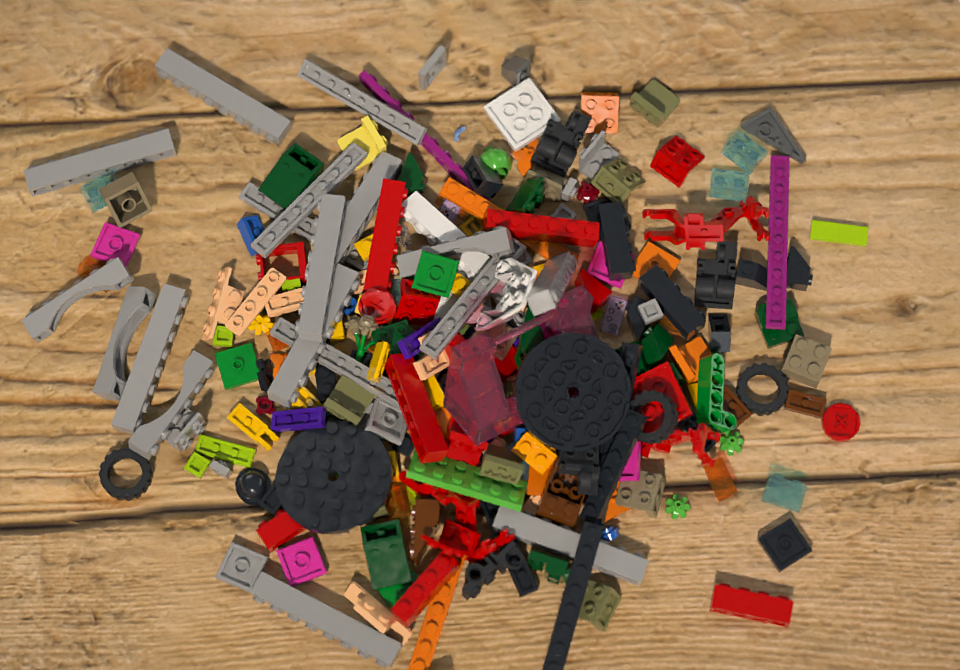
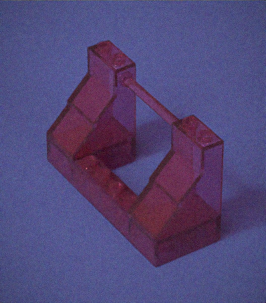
[443,285,599,446]

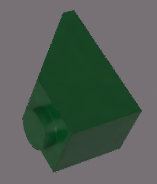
[398,152,426,196]
[640,323,674,368]

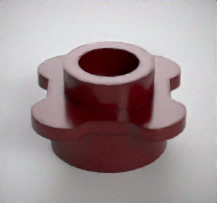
[256,396,275,415]

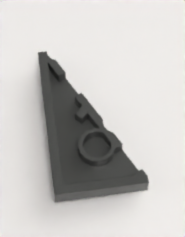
[740,107,806,164]

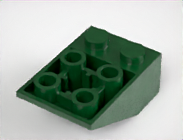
[258,143,324,210]
[505,177,545,214]
[514,304,543,370]
[360,519,412,590]

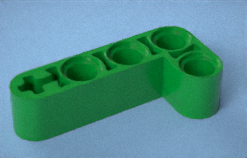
[696,353,737,434]

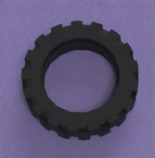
[736,363,789,416]
[629,390,679,444]
[99,447,153,501]

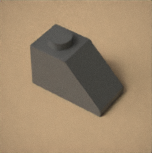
[501,56,531,87]

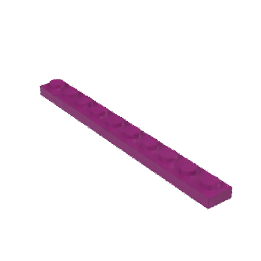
[359,70,489,201]
[765,155,790,330]

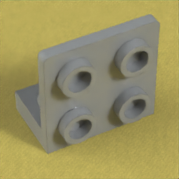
[578,130,619,180]
[166,409,206,453]

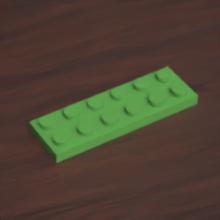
[406,449,528,512]

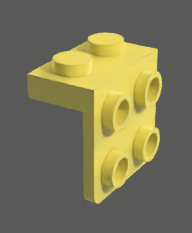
[338,116,388,170]

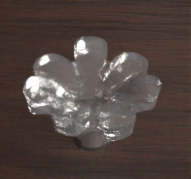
[396,224,412,247]

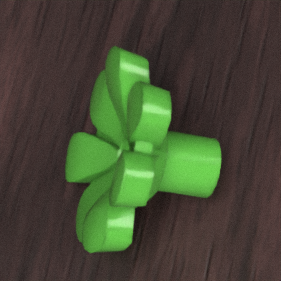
[720,431,744,456]
[665,494,691,520]

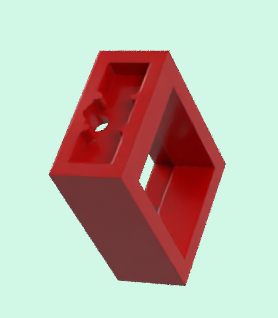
[256,242,307,287]

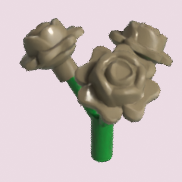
[343,315,385,363]

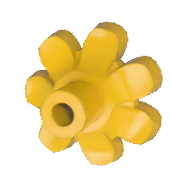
[248,313,273,335]

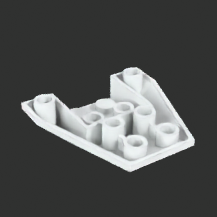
[475,258,538,331]

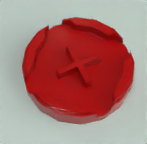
[358,288,397,325]
[821,403,861,442]

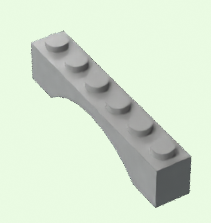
[397,226,515,280]
[21,257,134,343]
[93,286,156,401]
[128,350,215,460]

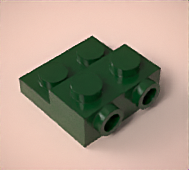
[754,298,804,349]
[528,550,571,585]

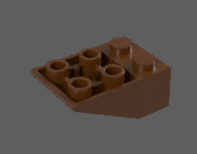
[534,457,585,529]
[410,499,441,566]

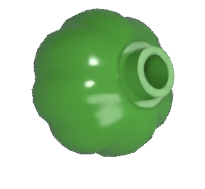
[479,147,512,181]

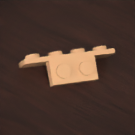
[202,267,244,341]
[225,268,287,337]
[344,581,413,646]

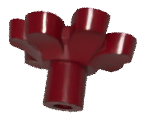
[576,181,600,204]

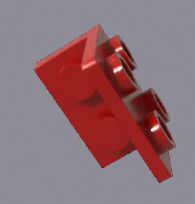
[650,136,705,188]
[393,278,440,326]
[421,519,481,558]

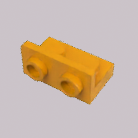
[511,432,557,475]

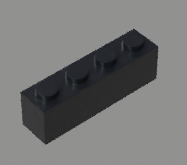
[597,201,636,281]
[638,264,706,340]

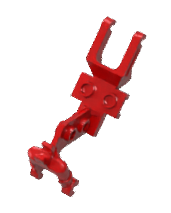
[642,196,770,250]
[638,423,721,468]
[399,470,515,565]

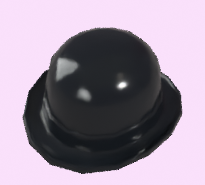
[235,468,271,505]

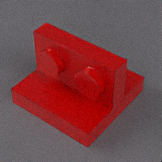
[444,417,488,466]

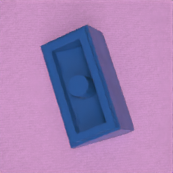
[237,215,264,256]

